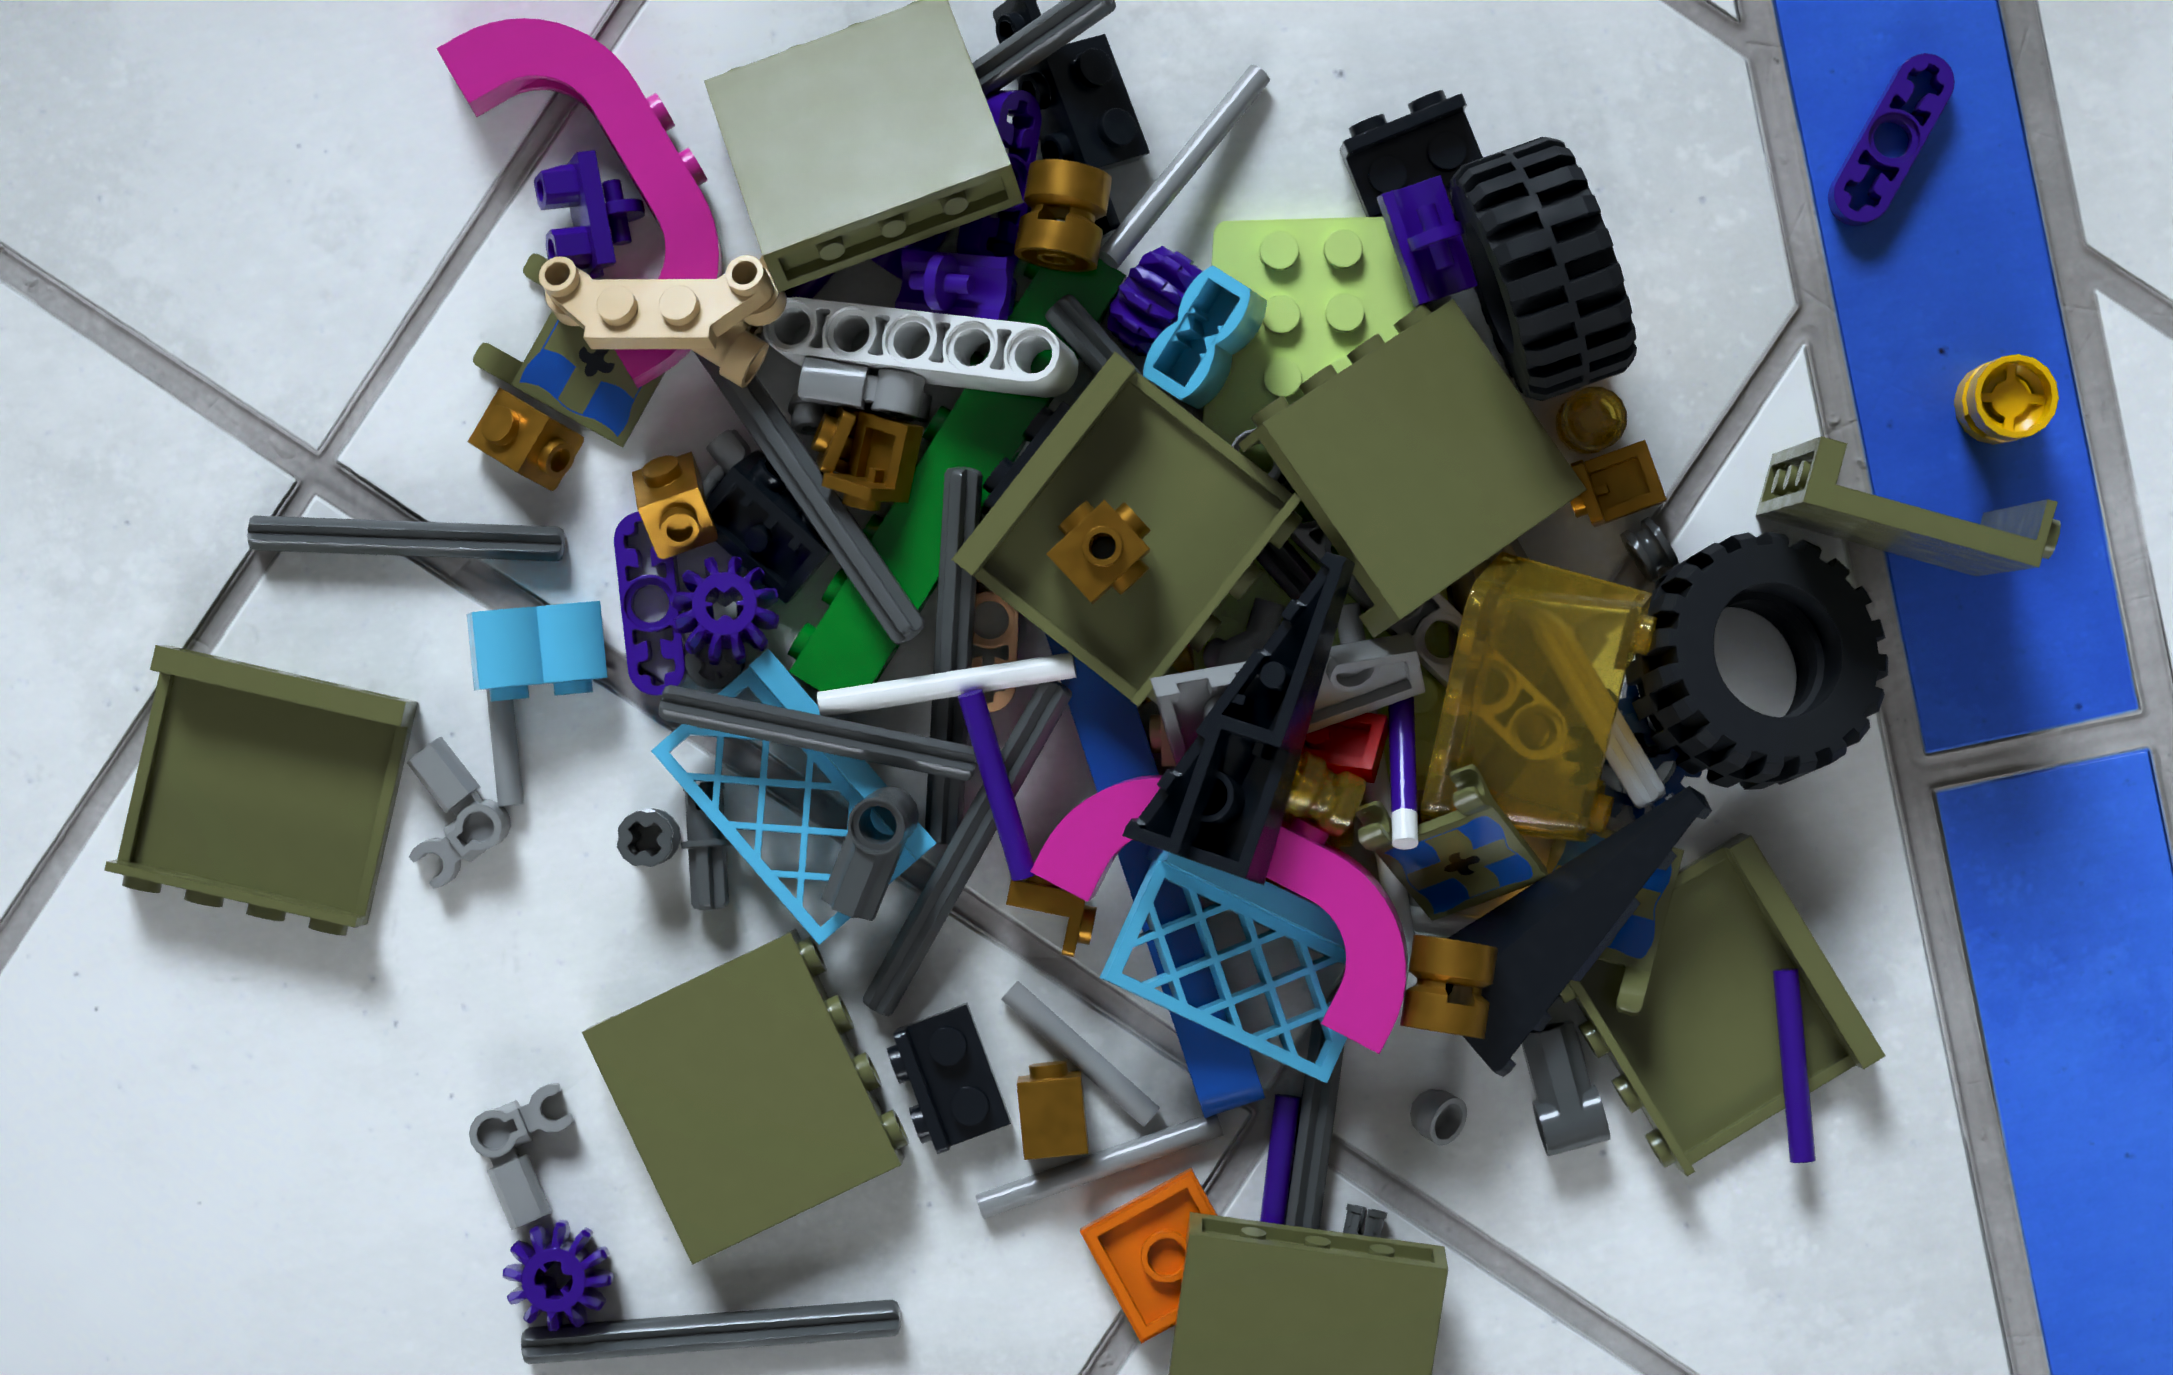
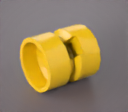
[1954,354,2059,445]

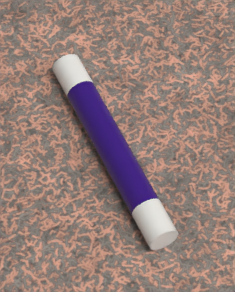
[1388,696,1418,850]

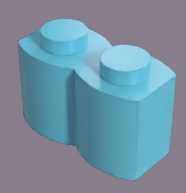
[1143,265,1267,409]
[466,601,608,702]

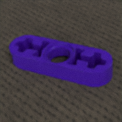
[1828,53,1955,226]
[957,90,1042,268]
[614,512,688,696]

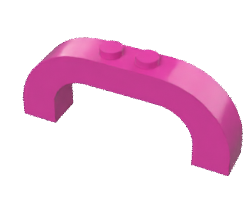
[436,18,723,389]
[1030,775,1408,1054]

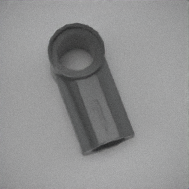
[821,786,919,921]
[1521,1020,1610,1157]

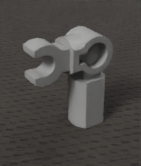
[798,356,932,422]
[407,737,511,889]
[469,1083,574,1230]

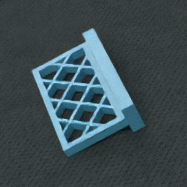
[651,649,936,945]
[1100,846,1347,1083]

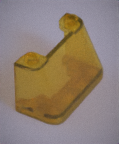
[1420,552,1657,843]

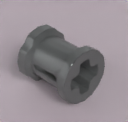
[617,808,681,867]

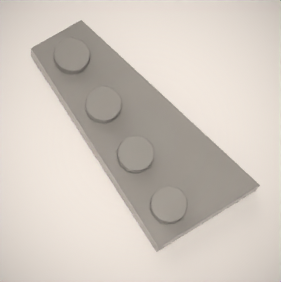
[1150,633,1426,766]

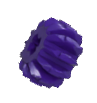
[1107,246,1203,357]
[671,556,779,665]
[503,1220,614,1331]

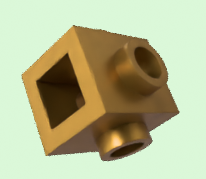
[1046,500,1151,604]

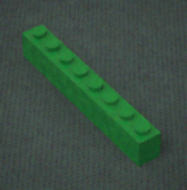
[787,258,1126,713]

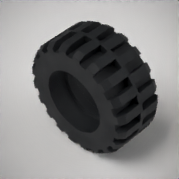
[1450,137,1637,401]
[1624,532,1888,790]

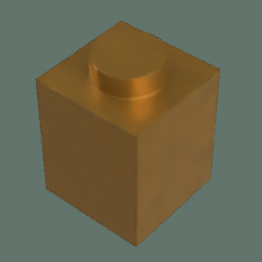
[1017,1061,1089,1160]

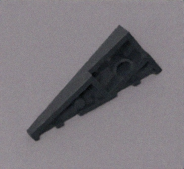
[1122,552,1355,886]
[1445,786,1712,1077]

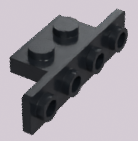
[993,0,1150,239]

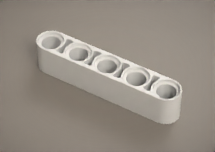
[763,297,1078,398]

